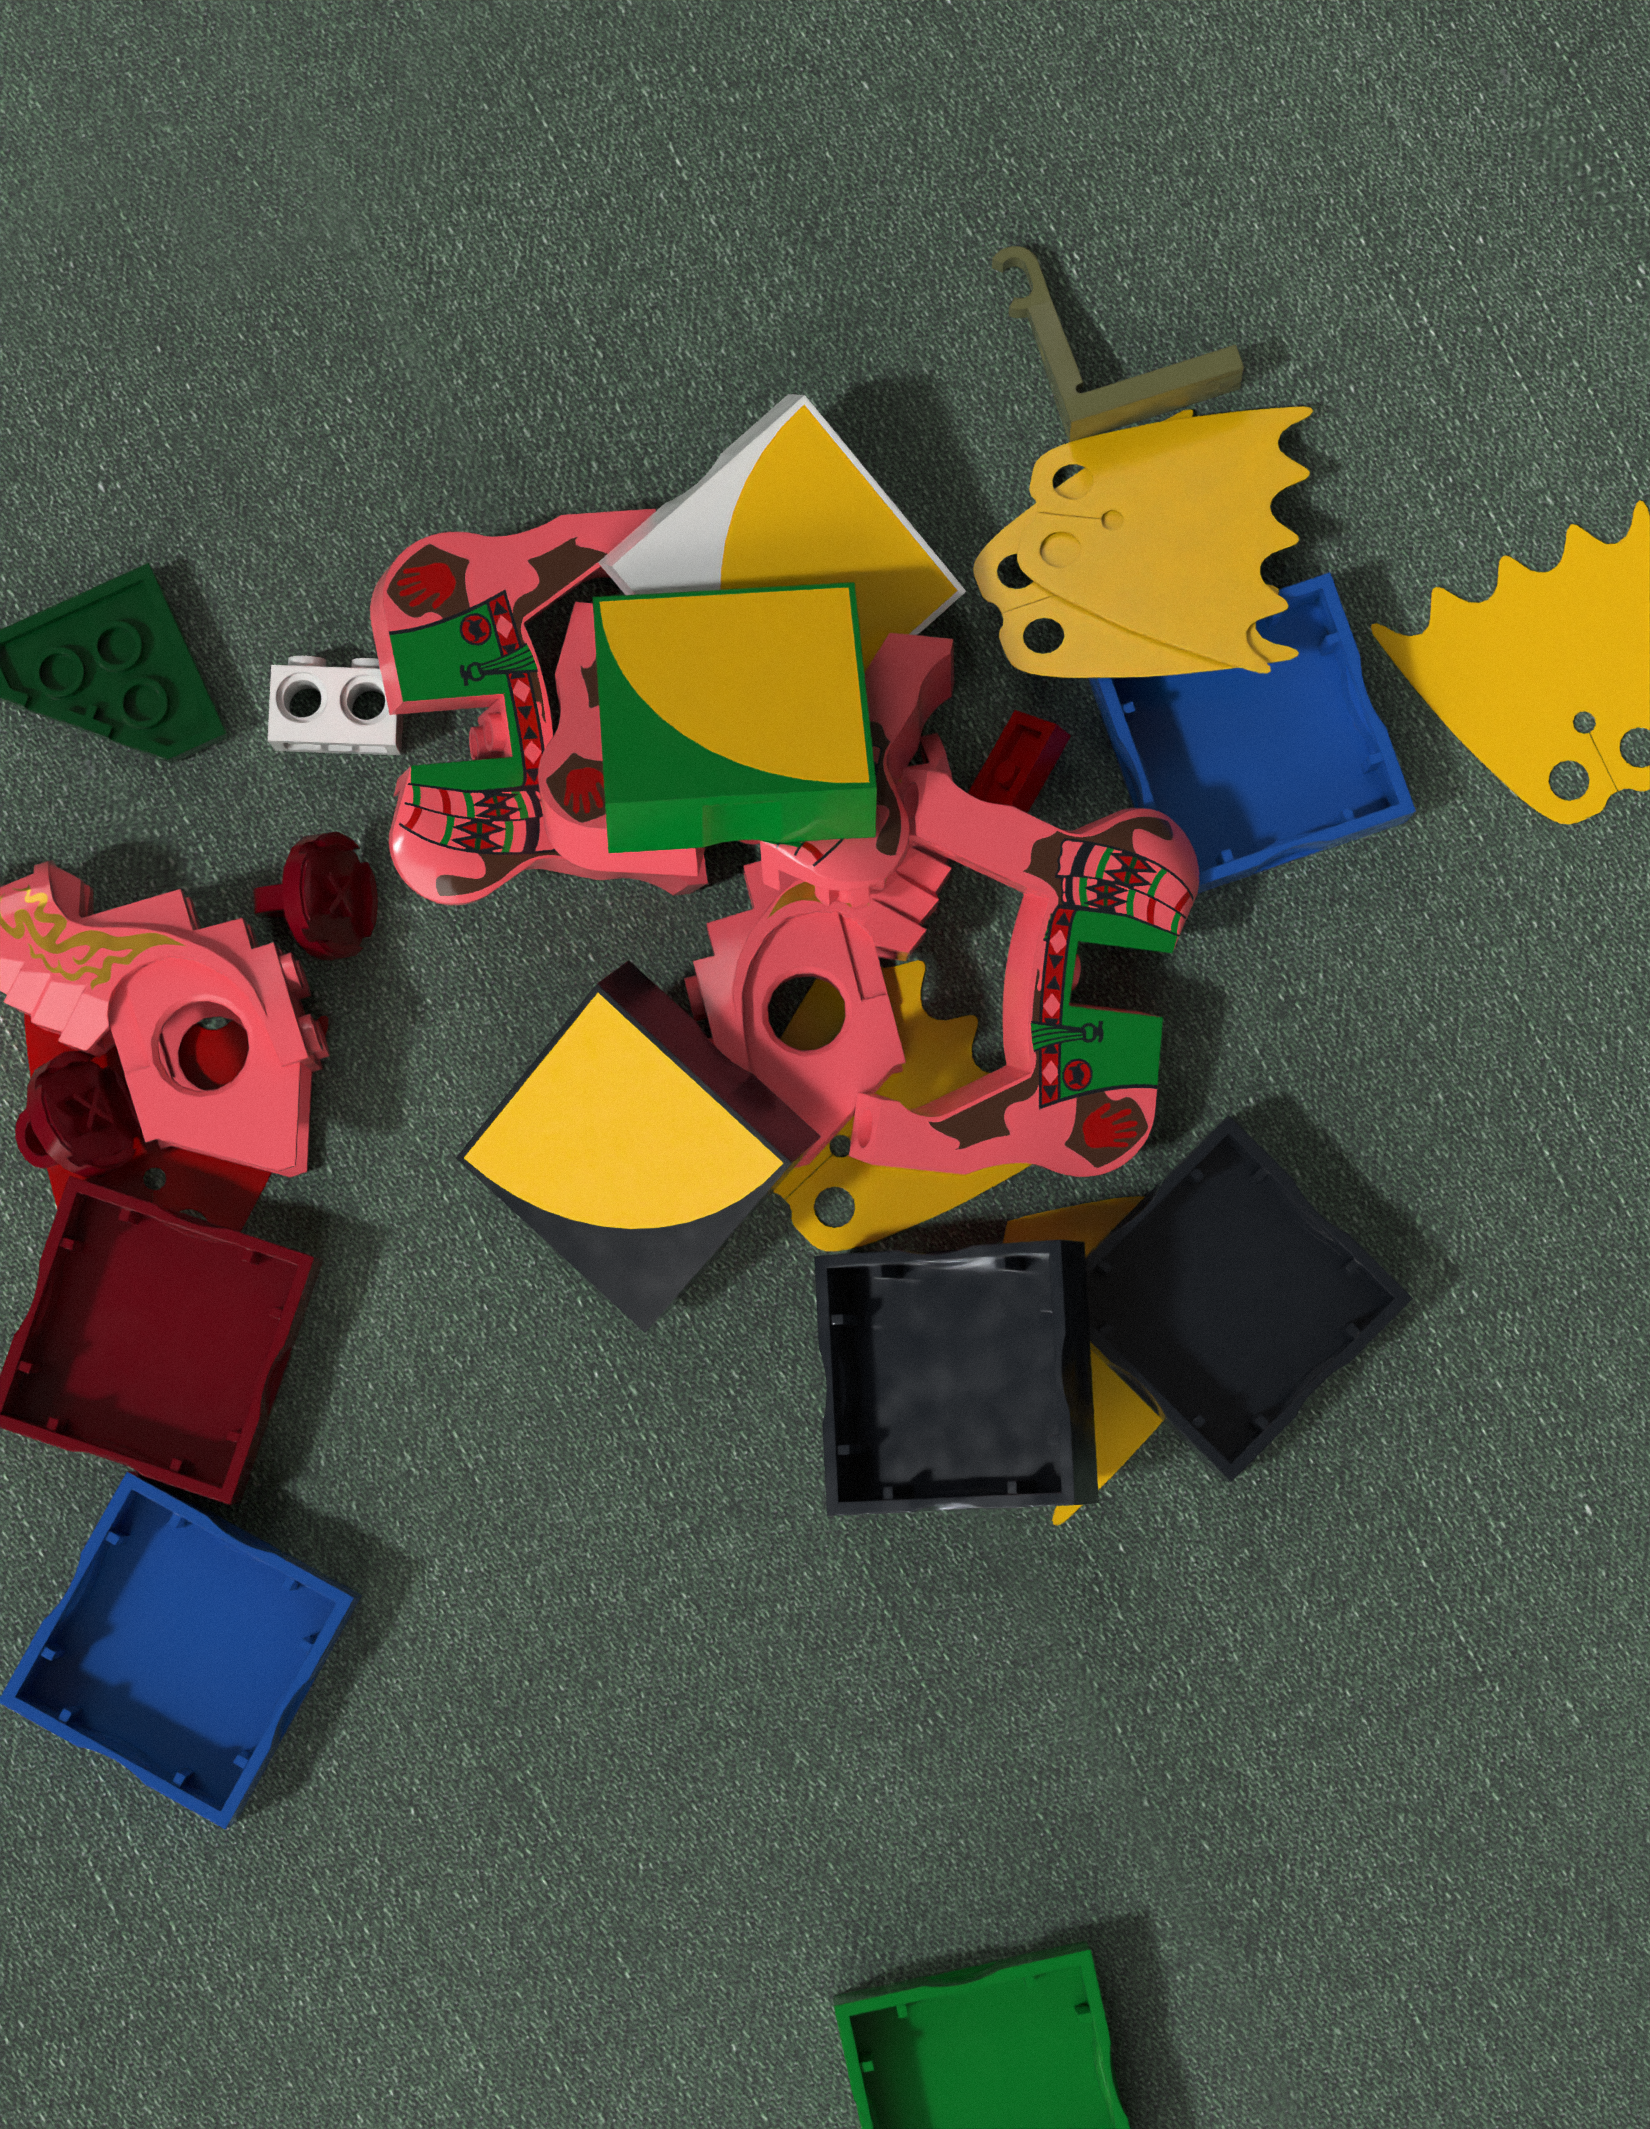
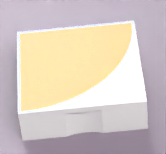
[598,394,966,672]

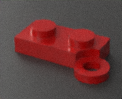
[968,710,1071,813]

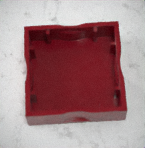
[0,1176,323,1505]

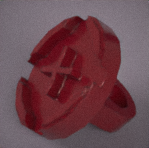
[253,831,378,961]
[15,1051,140,1177]

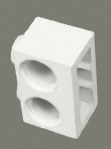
[268,656,403,755]

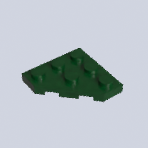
[0,563,230,764]

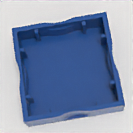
[1088,572,1416,894]
[0,1471,362,1829]

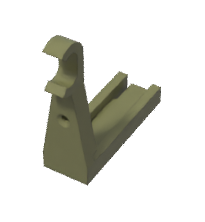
[992,246,1244,442]

